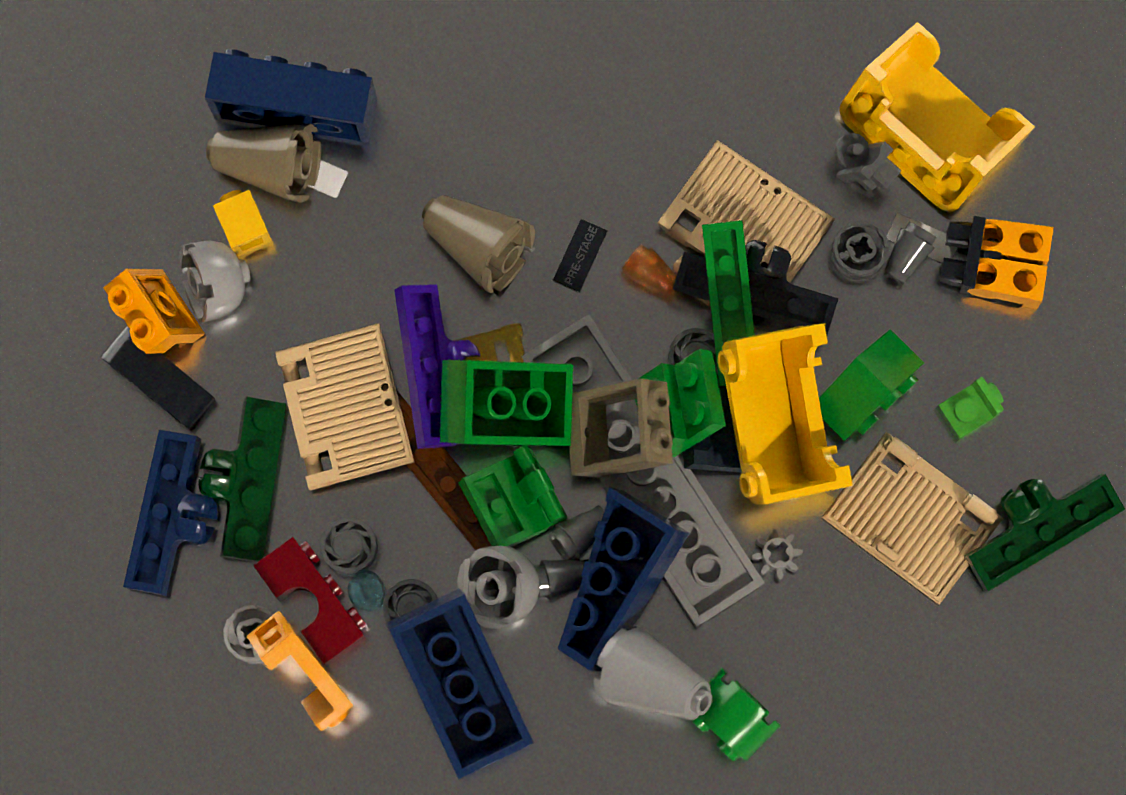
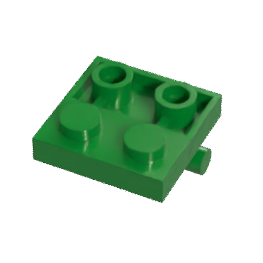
[458,445,568,547]

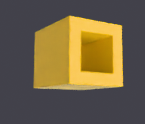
[213,190,272,256]

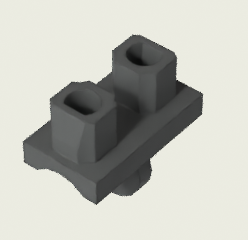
[834,133,901,191]

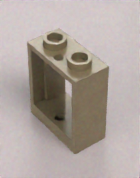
[569,378,673,477]

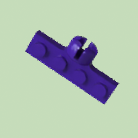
[394,284,481,449]

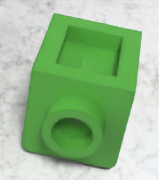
[936,376,1004,441]

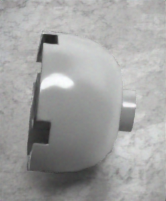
[179,240,250,322]
[457,546,540,629]

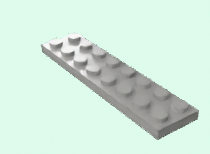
[521,314,765,628]

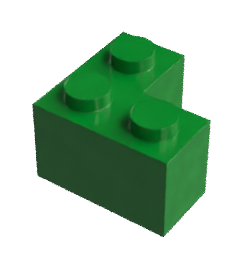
[819,329,924,441]

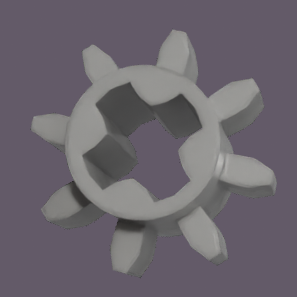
[751,529,803,581]

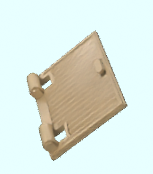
[657,140,835,283]
[275,323,414,490]
[822,432,1003,605]

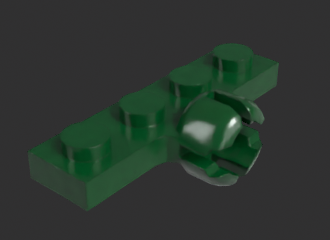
[198,397,286,563]
[964,474,1125,591]

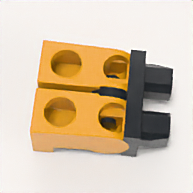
[939,216,1054,310]

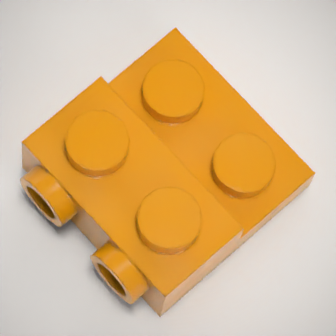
[103,269,205,354]

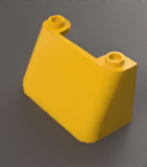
[839,22,1035,212]
[718,323,853,505]

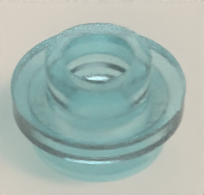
[347,570,385,611]

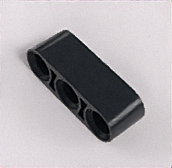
[101,326,215,429]

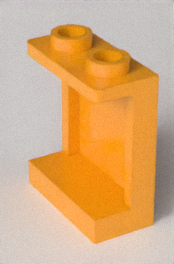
[247,610,354,731]

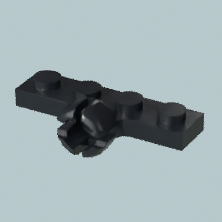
[672,240,839,335]

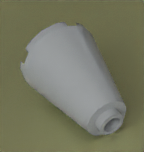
[594,625,712,720]

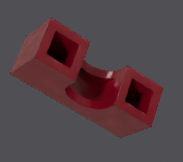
[253,537,367,668]

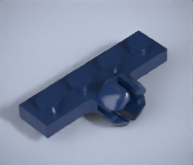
[123,430,218,596]

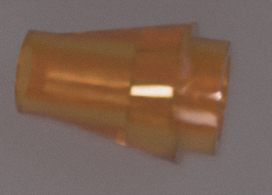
[621,243,676,299]

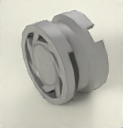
[223,605,273,664]

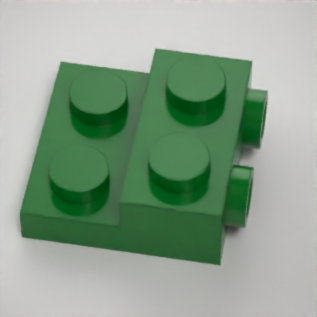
[635,349,726,457]

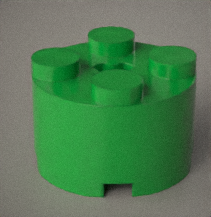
[691,668,781,762]

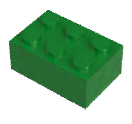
[440,360,573,446]

